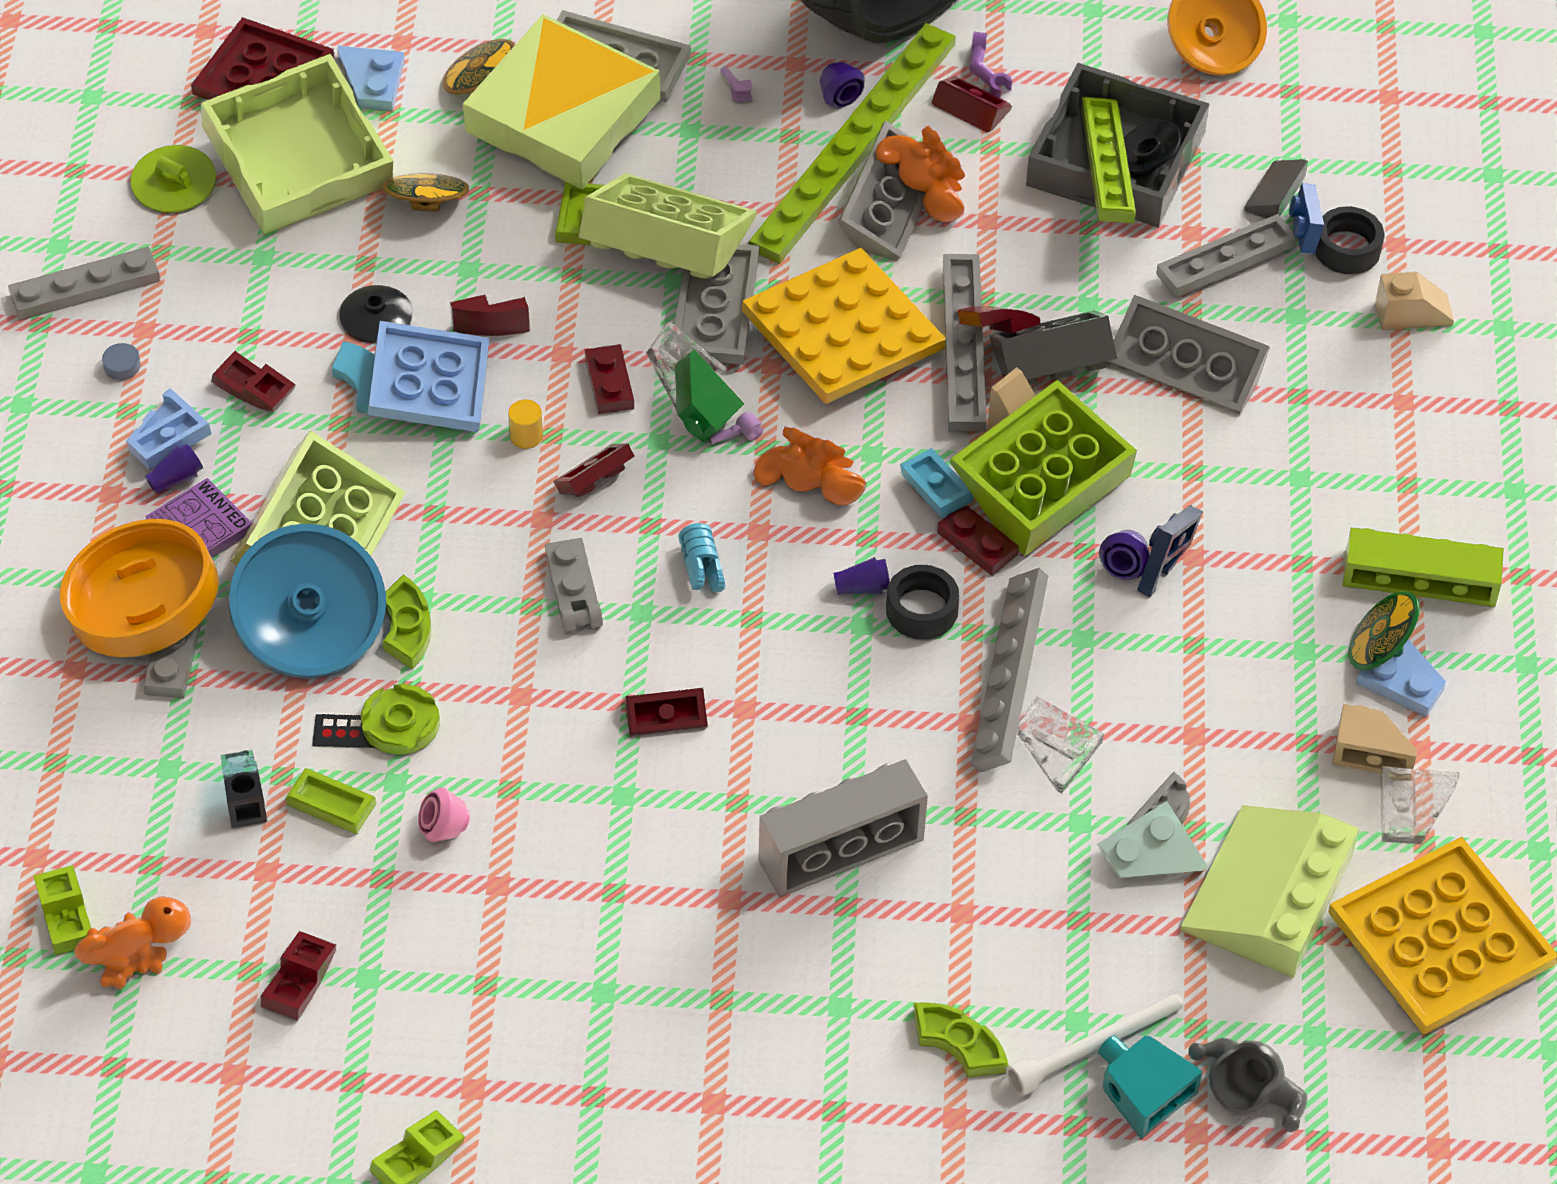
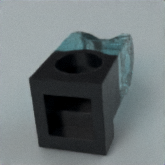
[220,749,267,828]

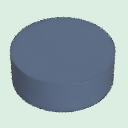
[102,343,141,380]

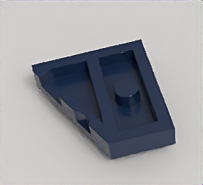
[1137,505,1203,597]

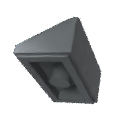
[1244,159,1308,219]

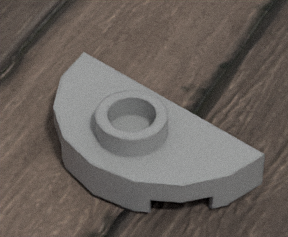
[1127,771,1190,825]

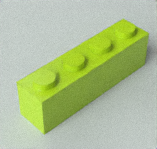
[1342,527,1504,607]

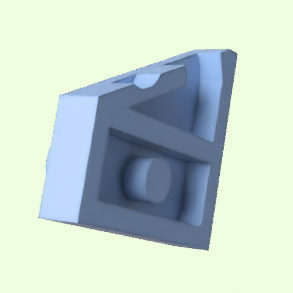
[126,388,212,470]
[1357,639,1446,717]

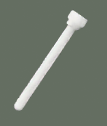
[1006,994,1183,1097]

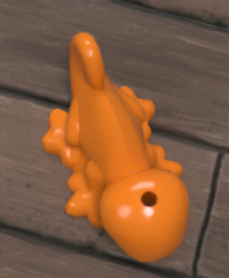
[875,126,965,222]
[753,426,867,505]
[74,897,191,989]

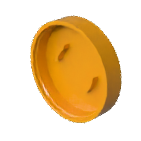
[60,519,219,657]

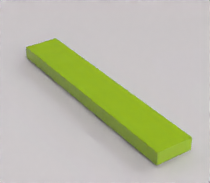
[1081,97,1136,223]

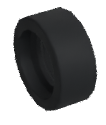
[1315,206,1385,274]
[886,565,959,639]

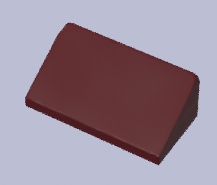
[932,76,1013,132]
[624,688,708,736]

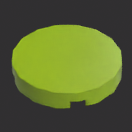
[361,683,440,755]

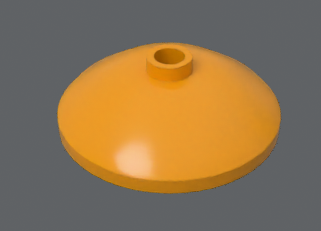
[1167,0,1267,76]

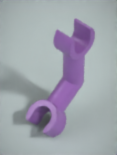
[969,31,1012,98]

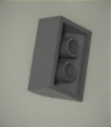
[989,310,1117,386]

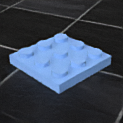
[367,321,489,432]

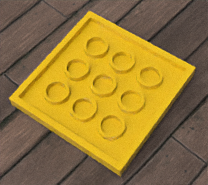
[741,248,946,404]
[1328,836,1557,1035]

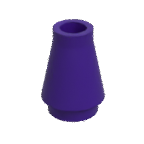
[144,443,203,495]
[833,557,890,595]

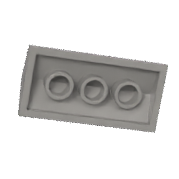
[838,121,926,261]
[1107,294,1270,414]

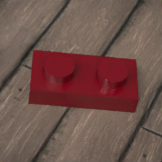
[585,344,634,414]
[553,443,635,497]
[937,505,1019,576]

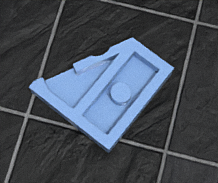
[337,46,405,111]

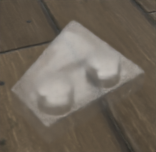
[646,322,727,411]
[1017,696,1104,794]
[1380,766,1460,845]

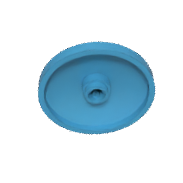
[228,524,386,679]

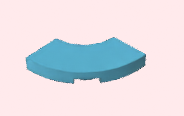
[332,341,375,413]

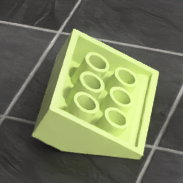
[579,173,757,279]
[230,430,406,566]
[1180,805,1360,978]

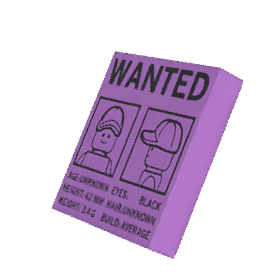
[145,478,252,557]

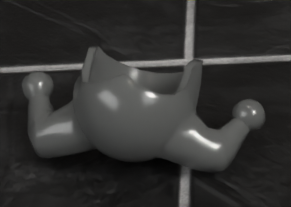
[1188,1038,1308,1132]

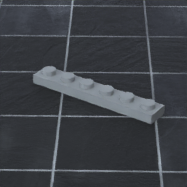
[943,254,987,431]
[971,568,1048,773]

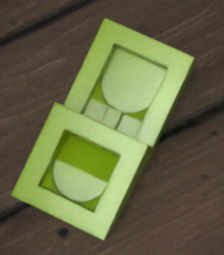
[33,865,91,955]
[369,1110,465,1184]

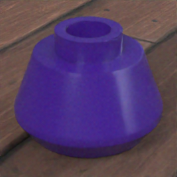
[819,62,865,107]
[1099,530,1150,580]

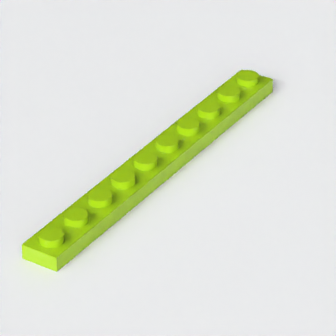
[749,23,956,264]

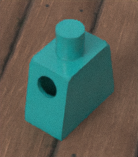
[1098,1035,1202,1139]

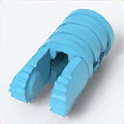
[678,523,726,592]

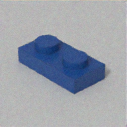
[1289,183,1324,254]

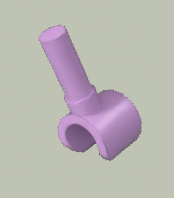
[720,66,752,102]
[709,412,763,445]

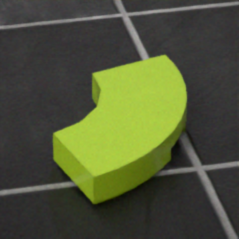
[382,574,431,669]
[913,1002,1009,1078]

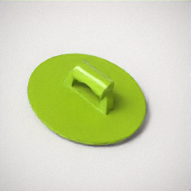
[131,145,216,213]

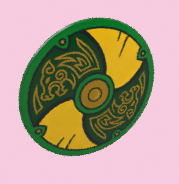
[1348,591,1420,671]

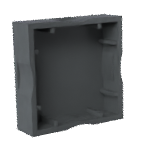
[1026,63,1210,228]

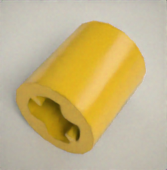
[508,399,543,449]

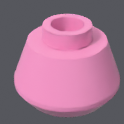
[418,787,470,842]

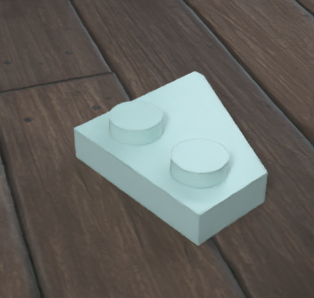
[1097,801,1208,879]

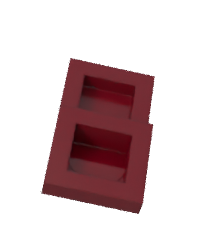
[450,294,530,336]
[958,306,1041,333]
[211,351,296,412]
[261,931,336,1021]

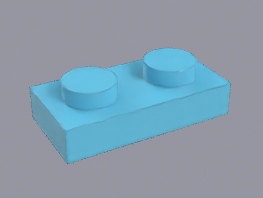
[900,448,973,518]

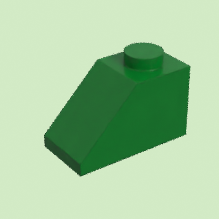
[675,349,744,442]

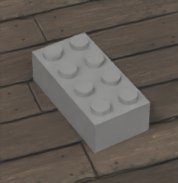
[758,759,928,898]

